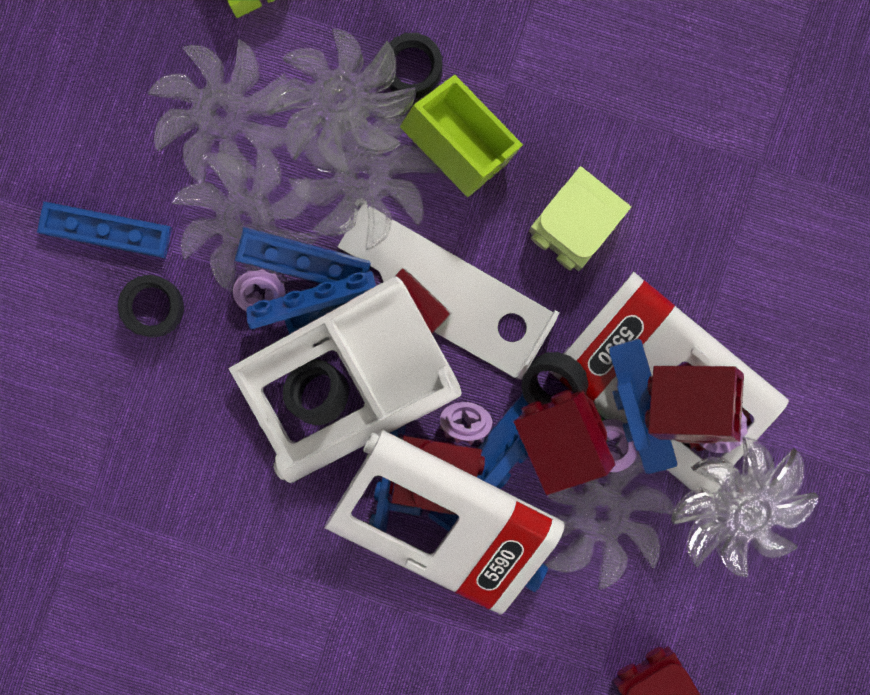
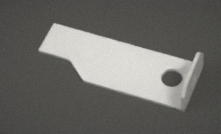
[338,203,560,380]

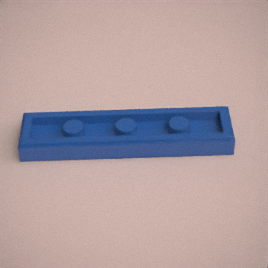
[37,201,172,259]
[235,227,371,283]

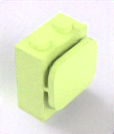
[529,166,631,271]

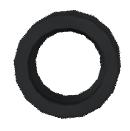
[382,33,442,98]
[117,275,184,338]
[521,352,588,405]
[283,359,349,426]

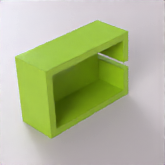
[400,75,523,197]

